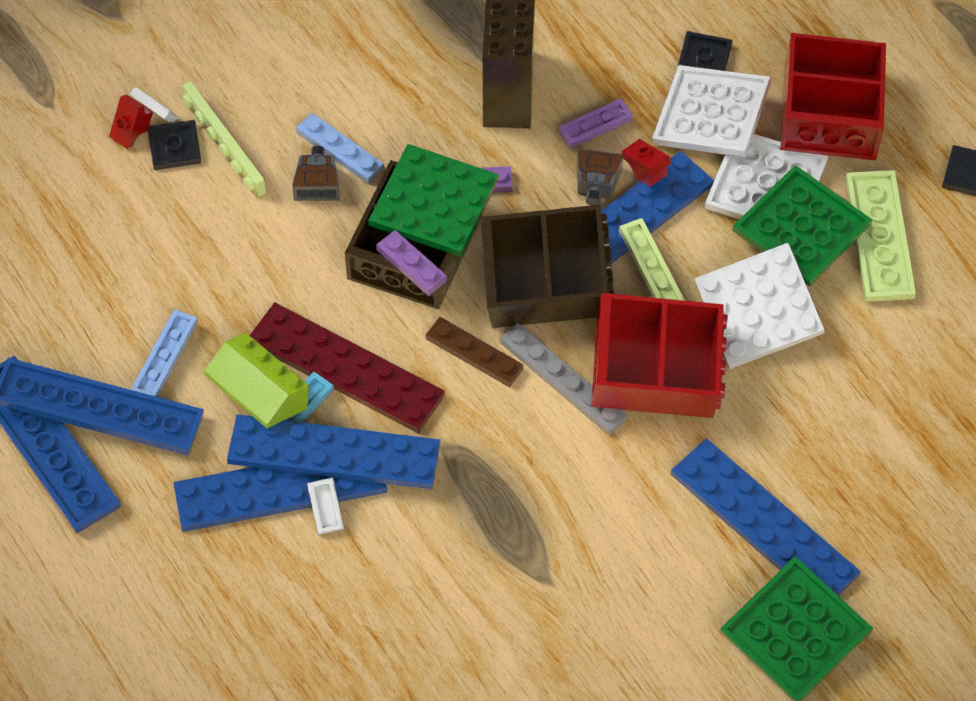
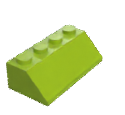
[204,333,309,428]

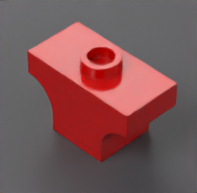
[109,94,154,149]
[621,138,671,187]

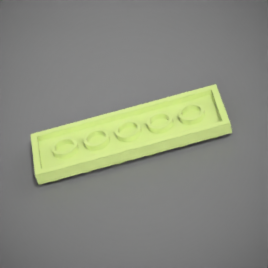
[845,170,916,302]

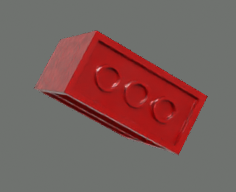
[780,33,886,161]
[591,293,728,418]

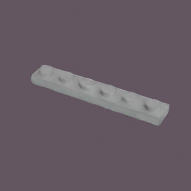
[500,323,627,436]

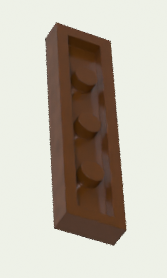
[426,317,523,388]

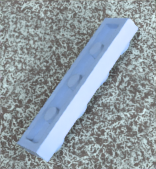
[296,113,384,184]
[131,309,198,397]

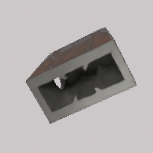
[292,146,340,201]
[577,148,623,205]

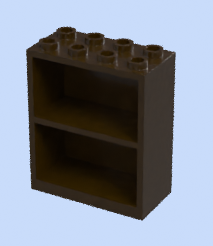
[482,0,535,129]
[345,160,482,310]
[481,204,615,328]

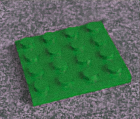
[368,144,499,257]
[732,165,872,287]
[720,556,873,701]

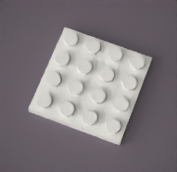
[652,65,771,157]
[705,134,828,219]
[694,243,825,369]

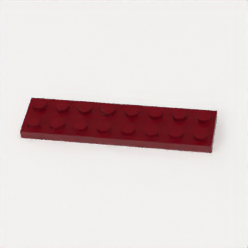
[249,302,445,434]

